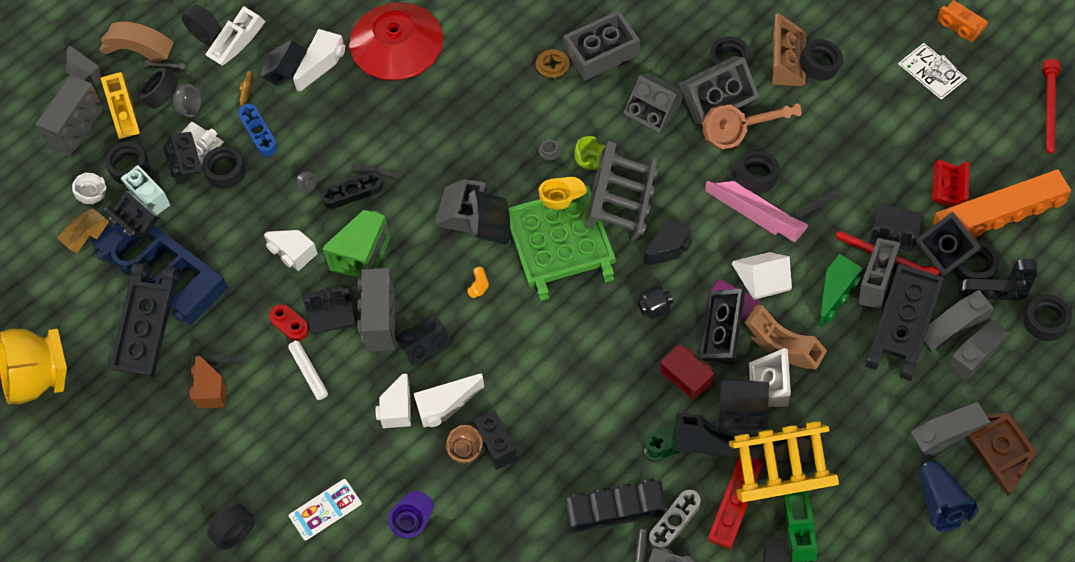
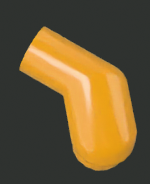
[467,267,489,298]

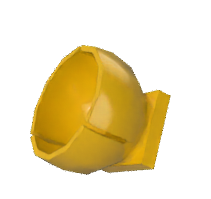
[0,329,67,404]

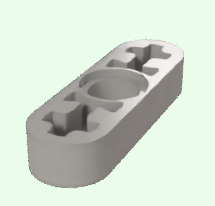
[649,490,701,549]

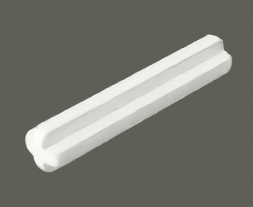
[288,341,328,400]

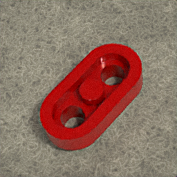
[269,304,309,342]

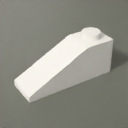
[293,29,345,91]
[414,373,484,427]

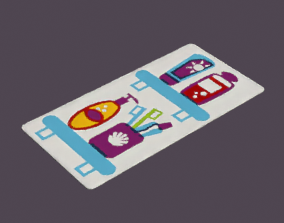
[289,479,362,541]

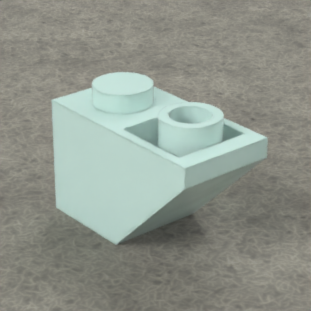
[121,165,170,215]

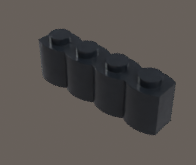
[566,479,667,533]

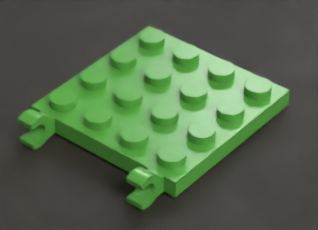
[509,185,616,301]

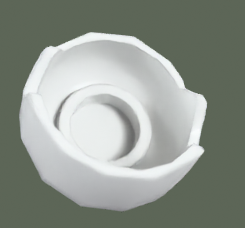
[72,173,107,205]

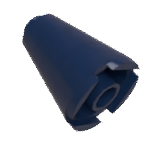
[919,461,979,532]

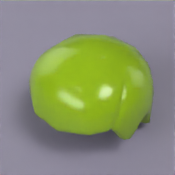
[574,136,605,171]

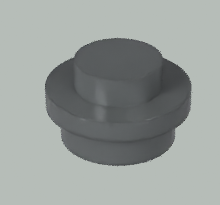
[539,140,561,161]
[296,172,317,193]

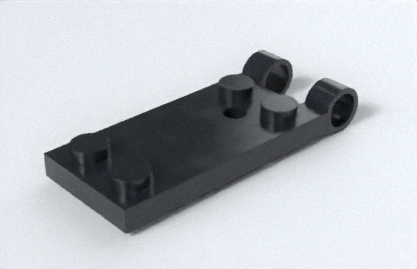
[109,262,181,377]
[865,264,944,381]

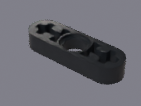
[321,172,383,209]

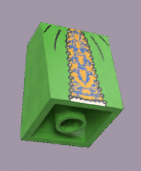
[323,210,390,279]

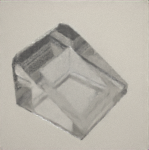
[924,55,957,85]

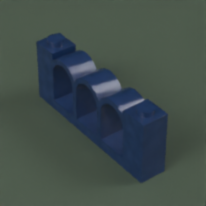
[91,222,228,326]

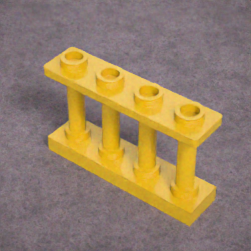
[729,421,839,502]

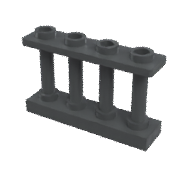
[584,141,659,242]

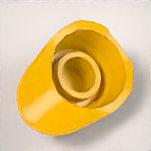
[539,177,587,210]

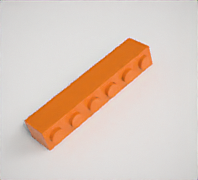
[932,169,1071,237]

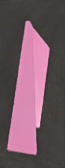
[705,181,808,242]

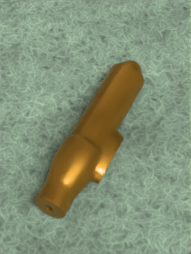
[239,71,254,107]

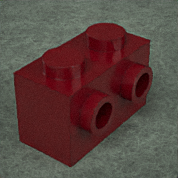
[660,344,714,401]

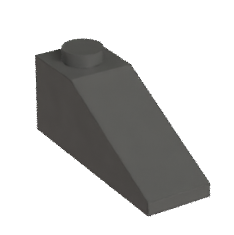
[859,238,900,309]
[924,290,993,352]
[948,320,1010,382]
[911,402,991,458]

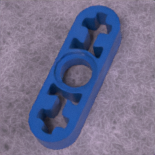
[238,104,277,156]

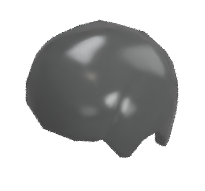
[172,84,201,117]

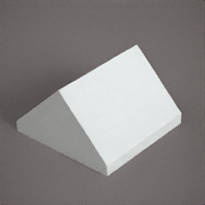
[732,252,792,300]
[749,348,791,407]

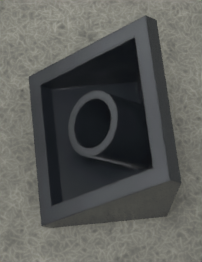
[916,211,982,276]

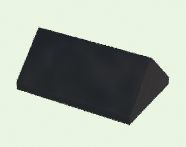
[699,289,745,364]

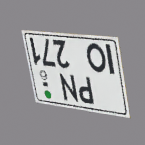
[898,43,967,99]

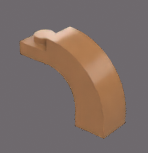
[99,22,174,63]
[745,305,827,369]

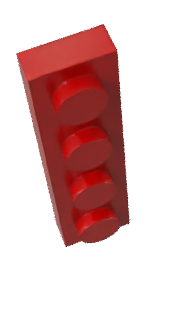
[708,457,764,550]

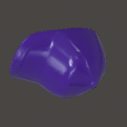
[388,491,434,539]

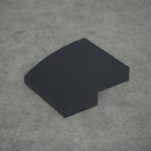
[468,190,510,245]

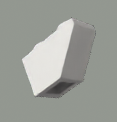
[264,230,318,271]

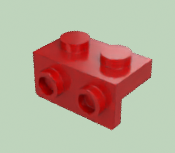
[932,159,970,208]

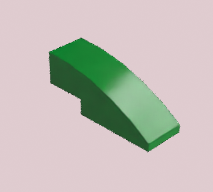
[783,490,818,562]

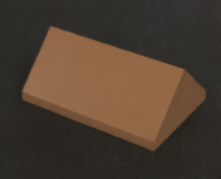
[772,13,806,86]

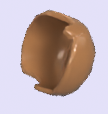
[446,425,483,463]

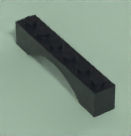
[672,413,824,465]

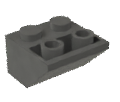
[623,73,684,133]
[434,179,487,233]

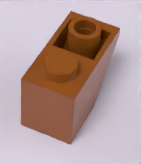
[189,356,227,408]

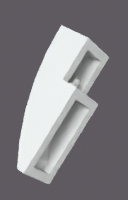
[205,6,265,66]

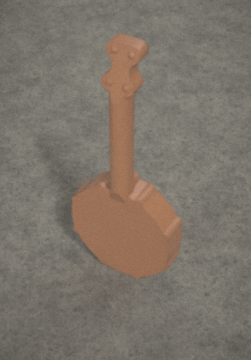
[702,104,802,150]

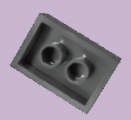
[563,10,640,81]
[679,56,759,124]
[35,75,104,156]
[357,268,395,352]

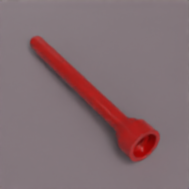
[1042,59,1060,154]
[836,231,940,276]

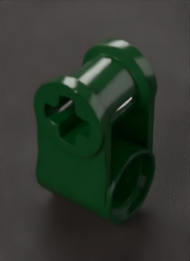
[644,423,681,462]

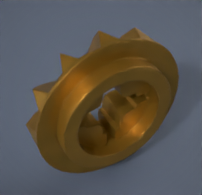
[536,49,570,80]

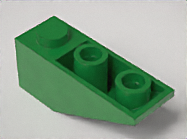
[819,254,863,328]

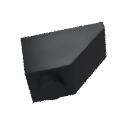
[645,219,692,265]

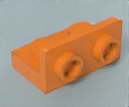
[937,0,988,42]

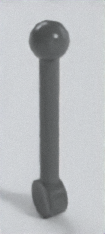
[143,60,186,70]

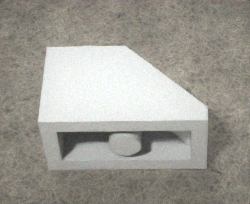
[376,374,411,428]

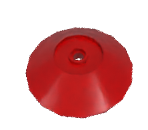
[349,3,444,80]

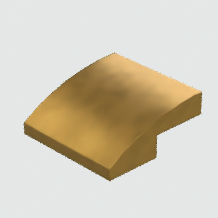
[57,208,109,254]

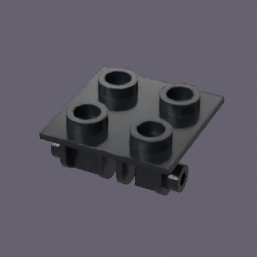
[870,204,923,252]
[303,285,356,335]

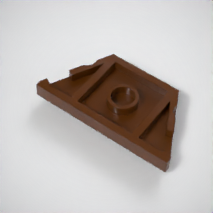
[966,413,1037,496]

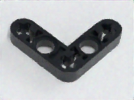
[959,258,1037,300]

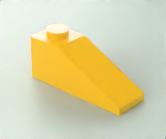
[101,72,140,139]

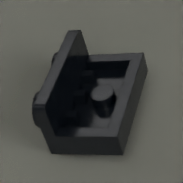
[164,132,202,184]
[104,191,160,239]
[395,315,452,366]

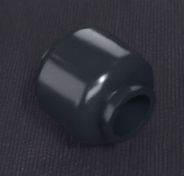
[637,286,673,319]

